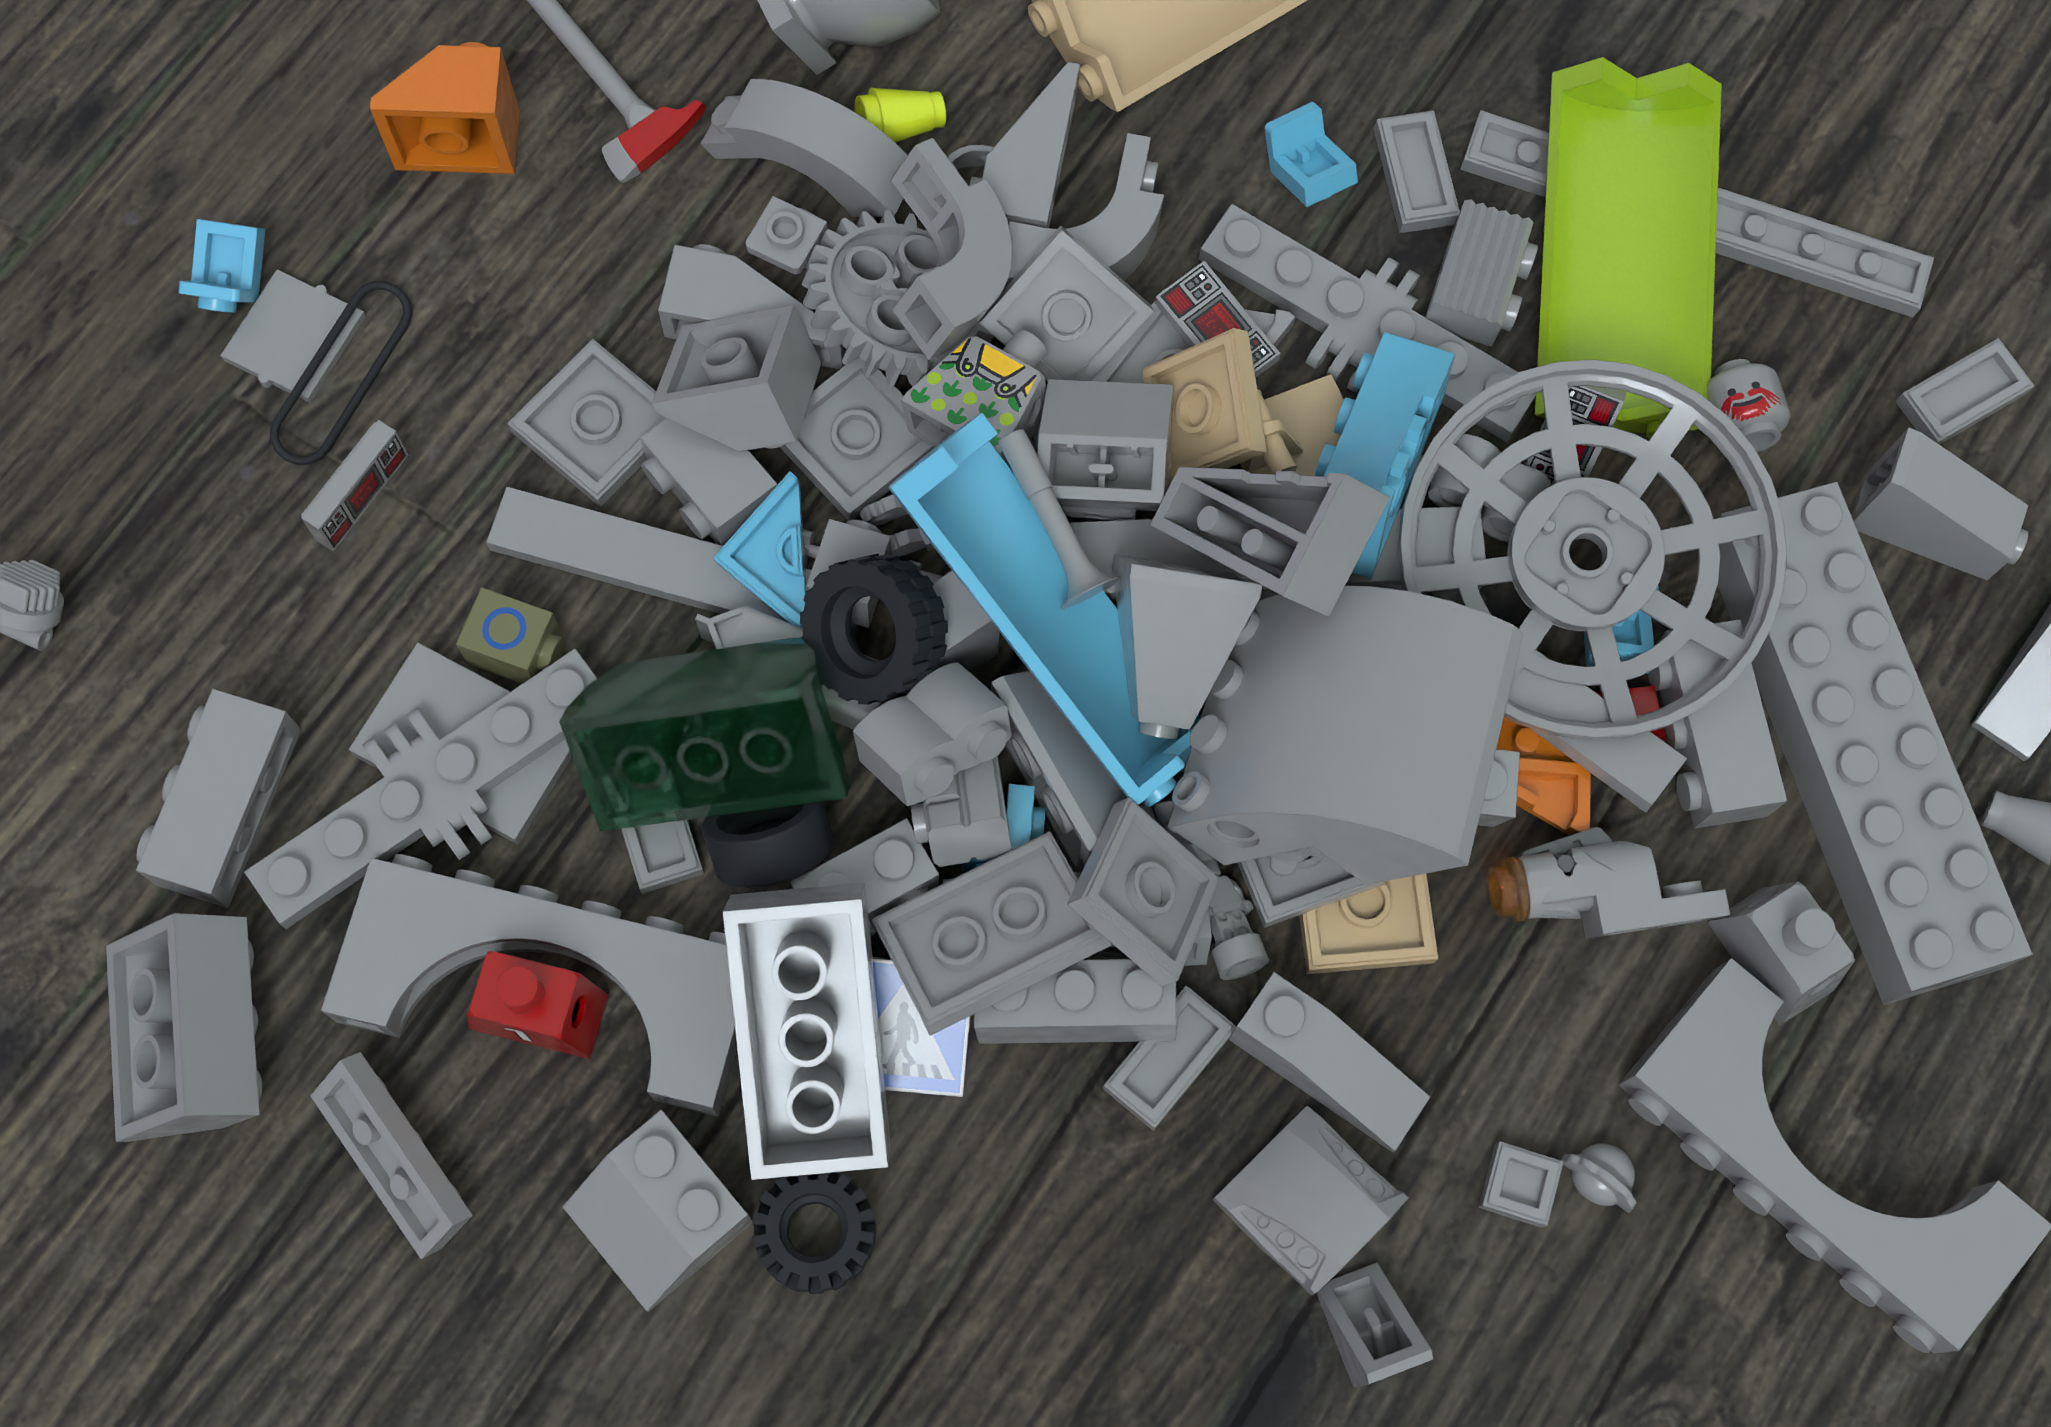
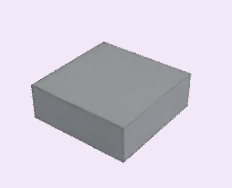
[1478,1141,1563,1228]

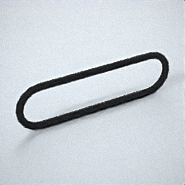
[270,281,412,465]

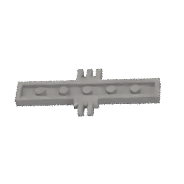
[1198,204,1536,442]
[244,649,614,929]

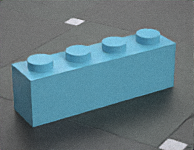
[1315,332,1455,579]

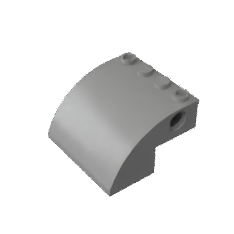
[1167,586,1524,885]

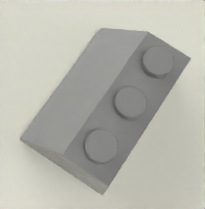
[991,671,1156,872]
[106,913,262,1142]

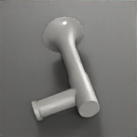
[998,429,1121,609]

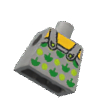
[901,330,1047,469]

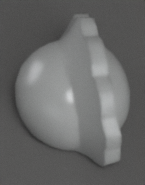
[1561,1143,1637,1213]

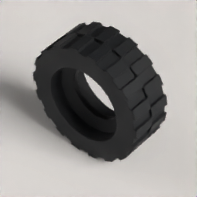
[800,553,948,705]

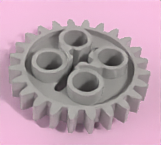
[802,210,994,387]

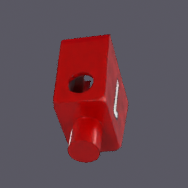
[467,951,609,1060]

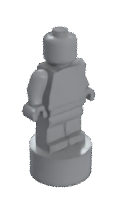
[1202,859,1269,980]

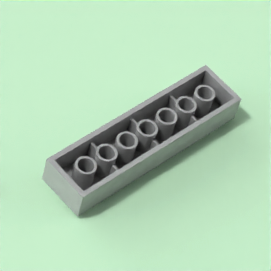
[1717,482,2033,1005]

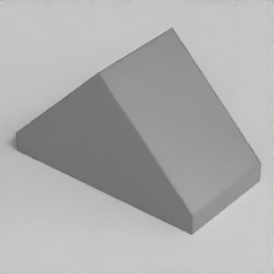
[1317,1263,1433,1388]

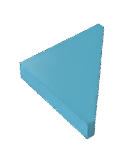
[713,472,806,629]

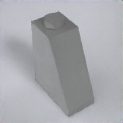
[1851,427,2028,580]

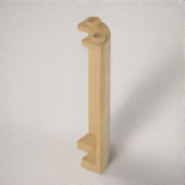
[1028,0,1307,112]

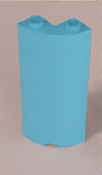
[888,413,1202,807]

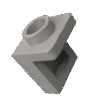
[746,196,828,274]

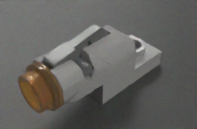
[1488,827,1730,939]

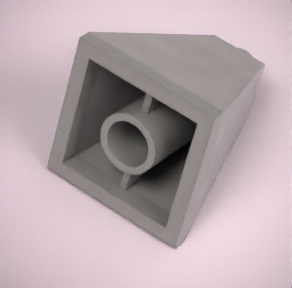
[1112,554,1262,739]

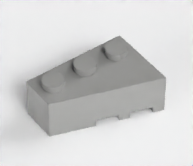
[1150,467,1390,617]

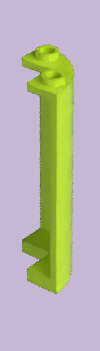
[1535,57,1722,439]

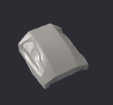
[1213,1106,1409,1296]

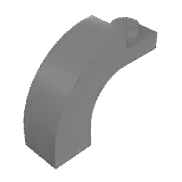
[700,79,908,217]
[1003,133,1164,290]
[891,138,1012,360]

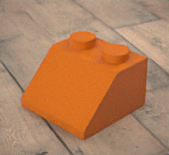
[370,42,520,174]

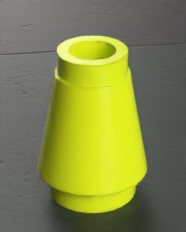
[855,88,946,143]

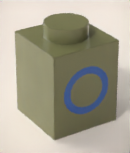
[456,587,565,684]

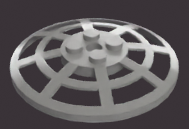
[1398,360,1787,740]

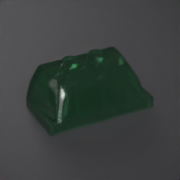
[559,638,852,831]

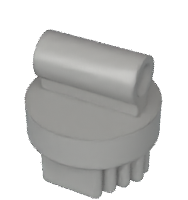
[0,560,64,651]

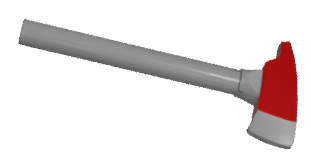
[526,0,706,183]

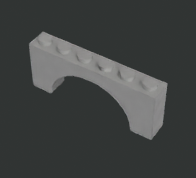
[321,854,737,1117]
[1618,958,2051,1354]

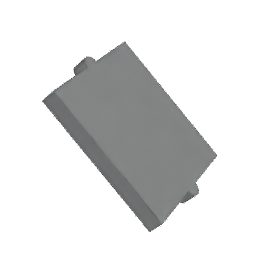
[220,269,366,403]

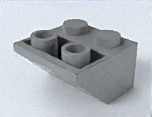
[1037,379,1174,511]

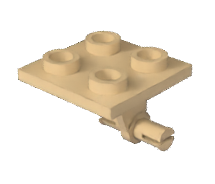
[1240,374,1344,476]

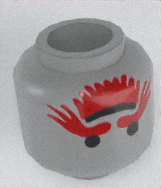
[1707,359,1791,452]

